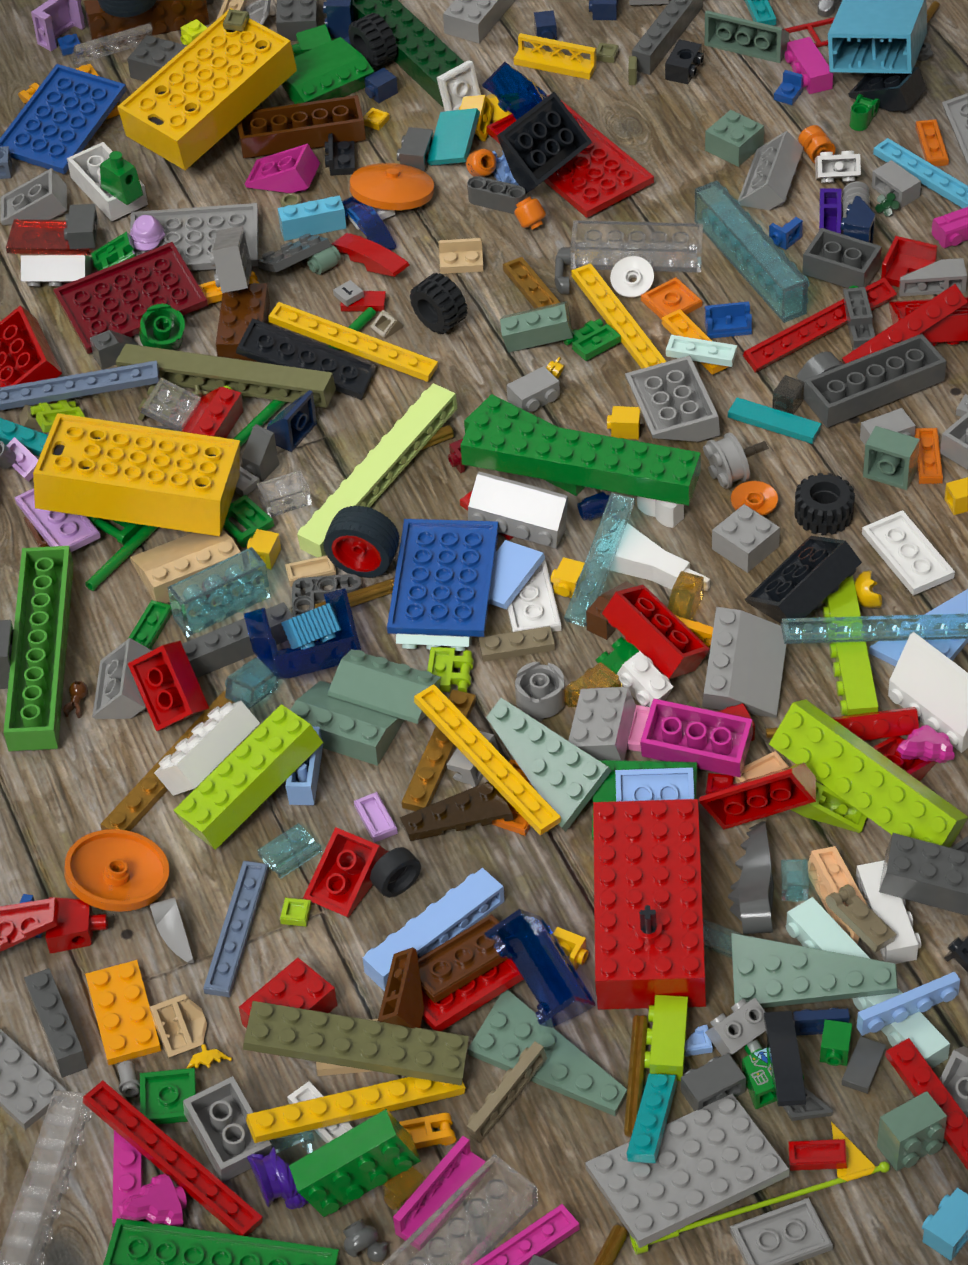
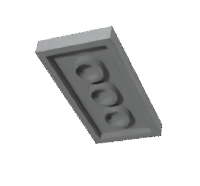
[0,1029,68,1130]

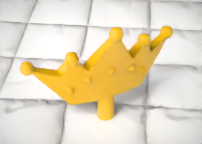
[185,1044,232,1069]

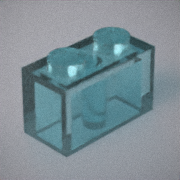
[225,657,280,709]

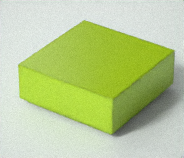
[280,898,312,927]

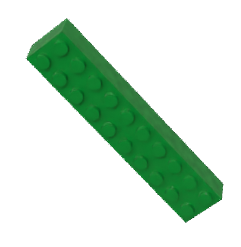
[461,412,701,506]

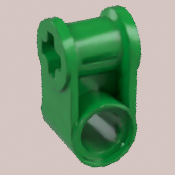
[849,94,880,131]

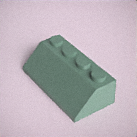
[704,10,789,63]
[328,649,441,724]

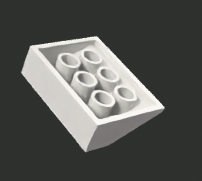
[888,632,968,753]

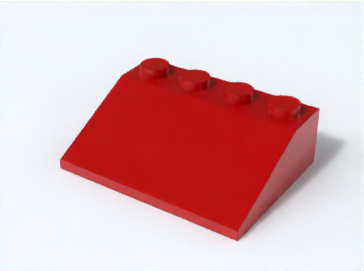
[889,297,968,346]
[0,305,62,387]

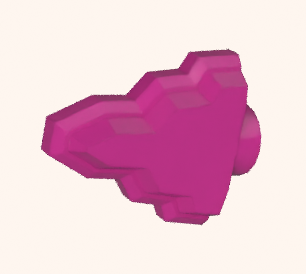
[897,725,955,763]
[117,1173,187,1226]

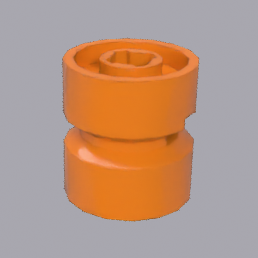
[798,125,836,164]

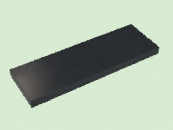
[236,318,377,400]

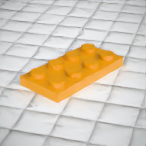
[85,960,161,1066]

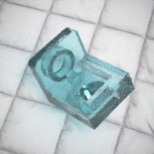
[270,1130,314,1154]

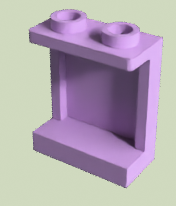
[31,0,85,51]

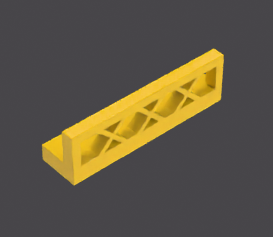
[514,33,597,80]

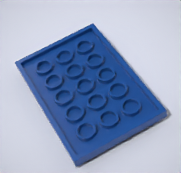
[0,64,127,174]
[387,519,499,637]

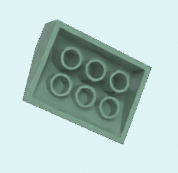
[290,681,404,766]

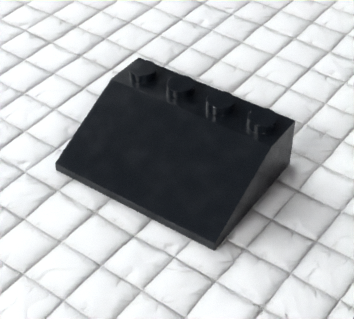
[497,92,592,194]
[745,536,862,628]

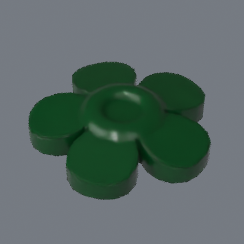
[875,192,900,217]

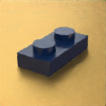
[793,1008,850,1036]

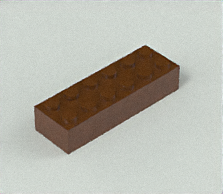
[84,0,210,47]
[237,95,366,158]

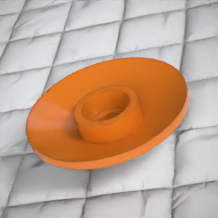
[731,481,778,516]

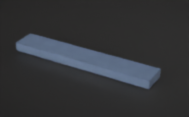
[203,861,269,997]

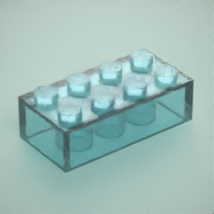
[167,547,271,637]

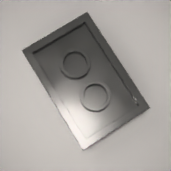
[258,234,331,273]

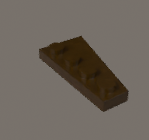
[400,781,514,841]

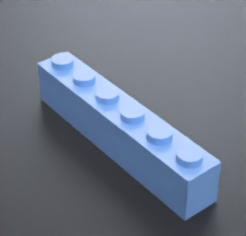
[362,868,505,991]

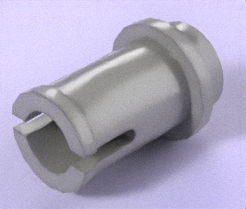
[117,1061,140,1097]

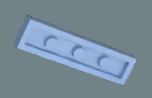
[857,972,960,1036]

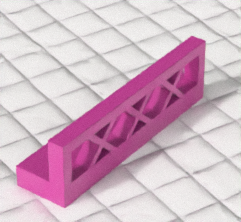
[393,1136,487,1249]

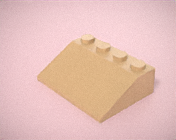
[130,529,244,603]

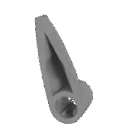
[150,897,194,963]

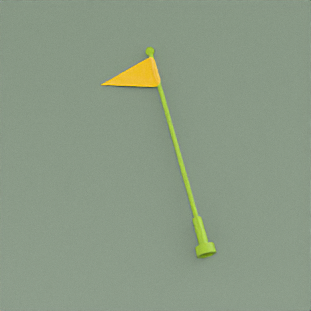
[630,1122,890,1255]

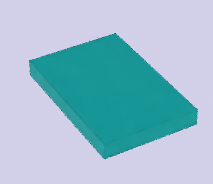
[427,108,480,166]

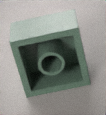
[705,110,764,167]
[863,426,920,490]
[877,1091,947,1172]

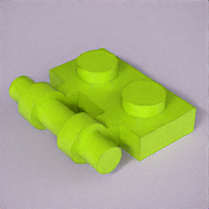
[30,400,85,433]
[427,647,474,693]

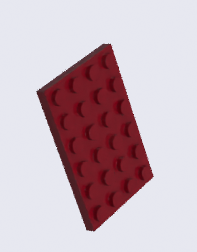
[53,242,208,354]

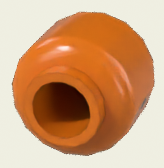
[466,149,497,177]
[514,197,546,230]

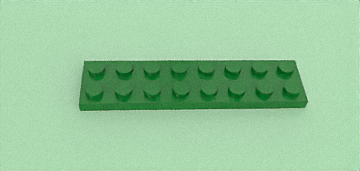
[103,1218,340,1265]

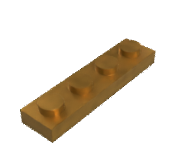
[503,257,560,309]

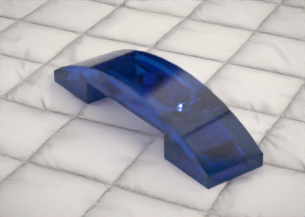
[342,196,396,250]

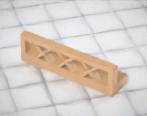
[806,846,868,944]

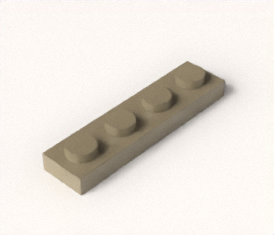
[467,1041,547,1143]

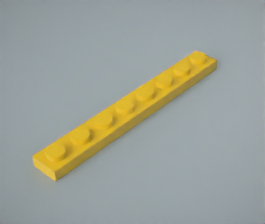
[571,263,666,369]
[268,302,438,382]
[414,684,561,836]
[246,1077,466,1143]

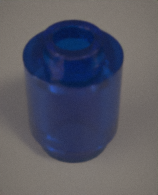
[577,492,614,521]

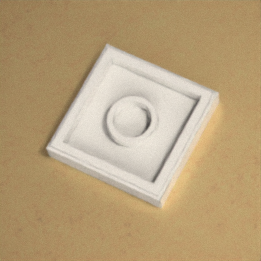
[437,60,481,111]

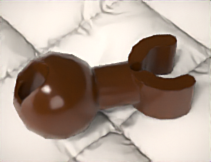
[63,681,88,718]

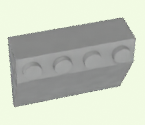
[625,355,720,442]
[702,607,788,718]

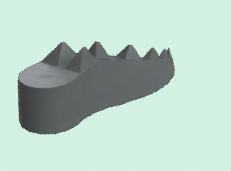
[728,821,774,934]

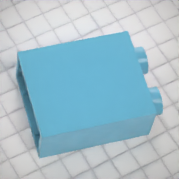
[828,0,927,74]

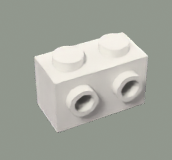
[815,151,861,183]
[615,651,673,707]

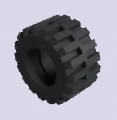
[348,13,397,69]
[410,273,468,334]
[794,473,855,535]

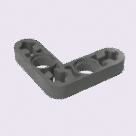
[292,574,362,617]

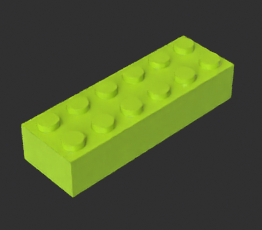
[173,704,324,850]

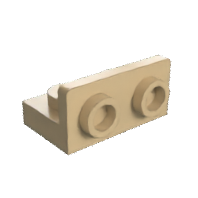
[439,238,483,274]

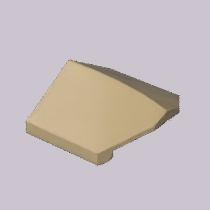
[149,994,207,1058]

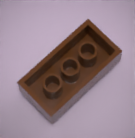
[216,283,270,363]

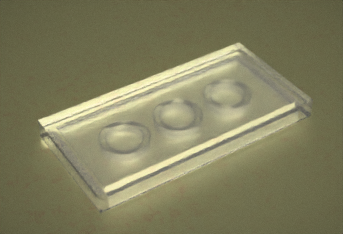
[72,23,153,65]

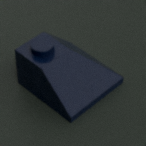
[267,390,317,452]

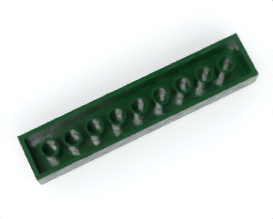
[353,0,465,107]

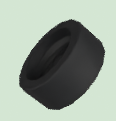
[370,847,421,898]

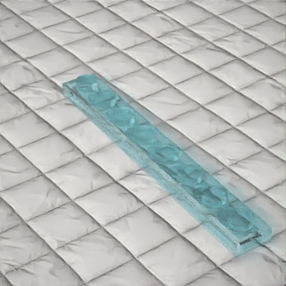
[781,614,968,644]

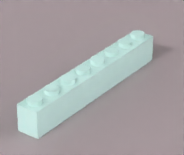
[786,897,950,1069]

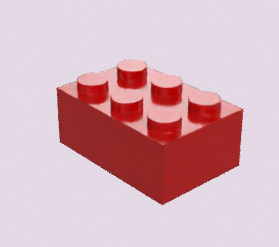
[239,957,337,1056]

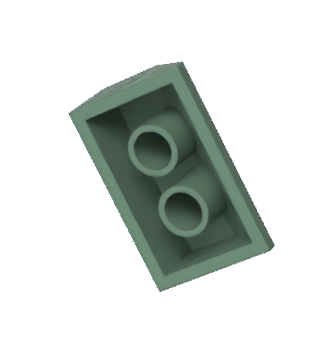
[500,301,573,353]

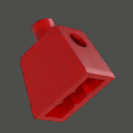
[46,897,108,953]

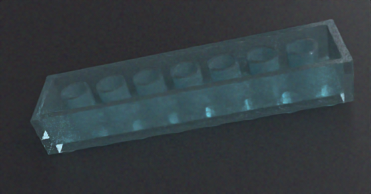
[694,181,809,323]

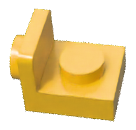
[552,927,589,972]

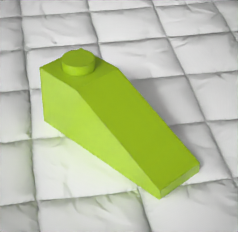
[790,782,867,833]

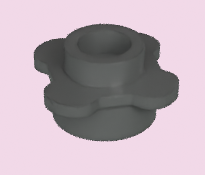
[917,42,933,61]

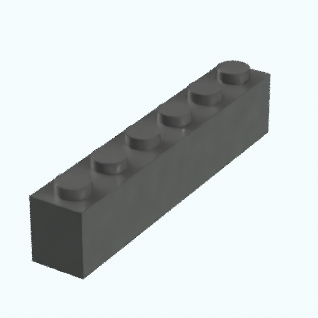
[632,0,703,75]
[182,602,293,678]

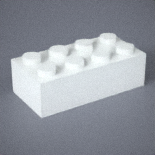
[67,142,148,221]
[154,701,260,796]

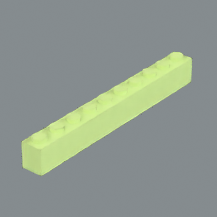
[297,383,457,557]

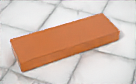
[915,119,949,166]
[915,428,943,484]

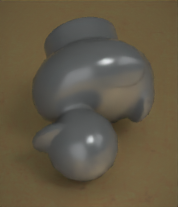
[343,1219,388,1262]

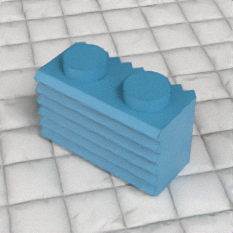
[281,603,341,651]

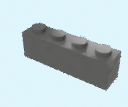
[24,968,88,1078]

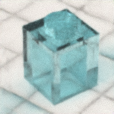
[780,859,809,902]

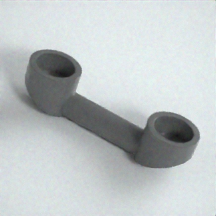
[554,247,571,294]

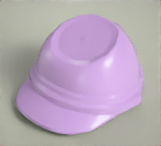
[130,215,165,251]

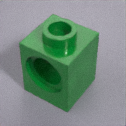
[820,1020,852,1066]

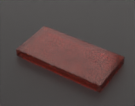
[6,219,92,255]

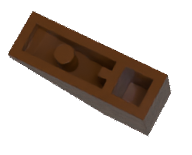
[586,581,635,640]
[378,947,424,1029]

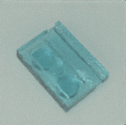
[257,823,322,879]

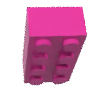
[640,698,753,778]

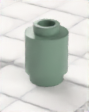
[308,245,341,275]

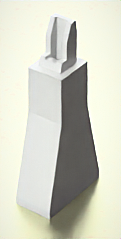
[597,521,710,592]

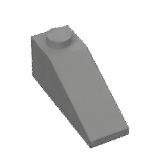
[899,258,967,297]

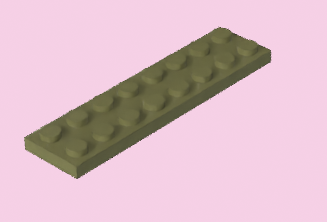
[243,1001,469,1085]

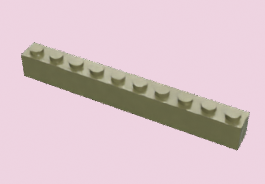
[116,344,336,408]

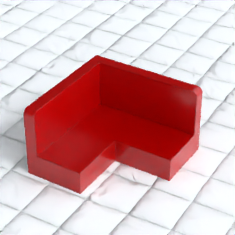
[881,236,938,287]

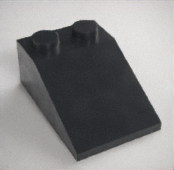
[848,67,927,112]

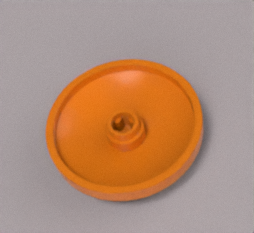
[349,163,434,210]
[64,829,169,912]

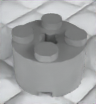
[515,662,565,722]

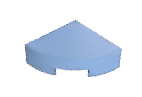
[685,1025,713,1057]

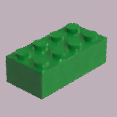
[289,1109,421,1217]

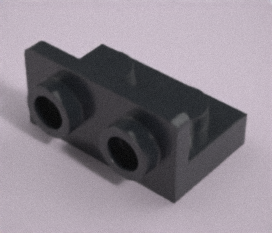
[325,133,355,176]

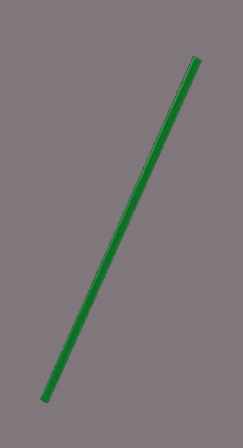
[85,307,376,591]

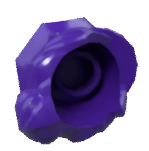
[247,1146,308,1209]

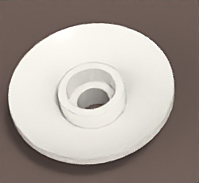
[610,256,654,298]

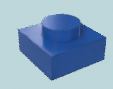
[57,34,82,56]

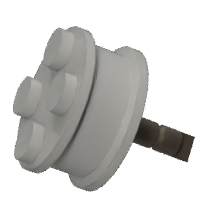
[703,432,769,489]

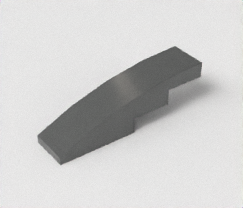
[843,287,875,351]

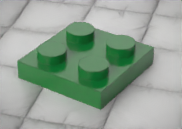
[140,1068,196,1125]

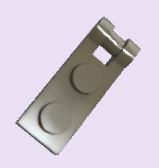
[826,884,897,953]

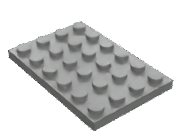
[130,203,258,271]
[585,1094,790,1248]

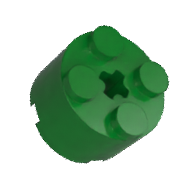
[139,304,185,351]

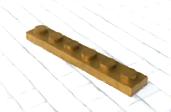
[401,689,476,811]

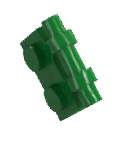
[91,231,137,271]
[563,319,621,361]

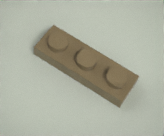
[478,626,555,662]

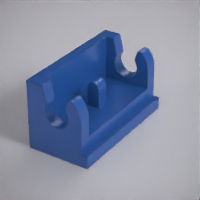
[705,301,752,339]

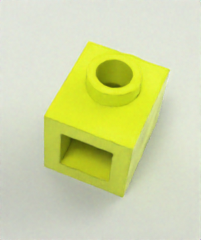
[180,19,207,45]

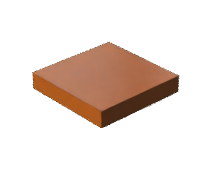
[641,277,702,320]

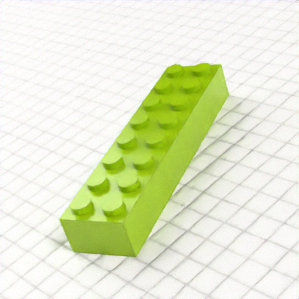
[769,700,968,848]

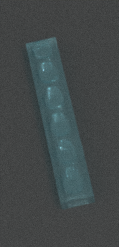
[564,493,635,627]

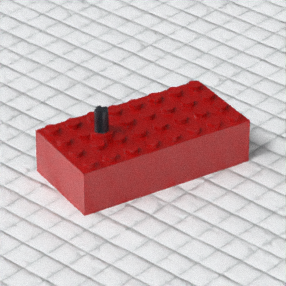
[593,799,706,1010]

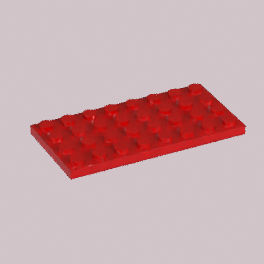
[486,95,654,218]

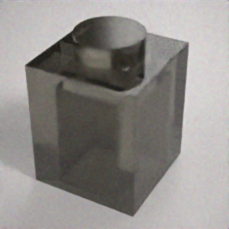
[772,375,804,415]

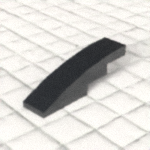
[764,1011,806,1106]

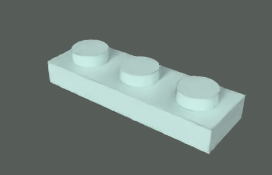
[666,335,737,367]
[396,633,472,651]

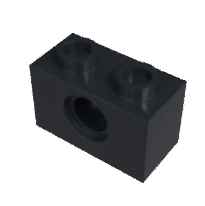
[665,39,704,85]

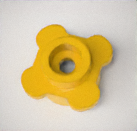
[546,357,565,379]

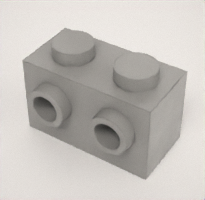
[705,998,766,1056]

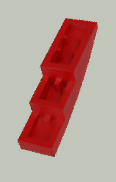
[332,233,410,277]

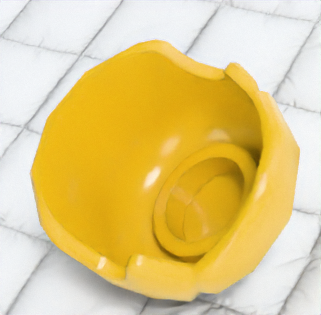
[854,570,882,608]

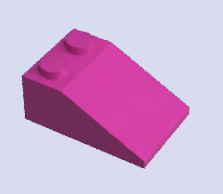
[244,144,320,193]

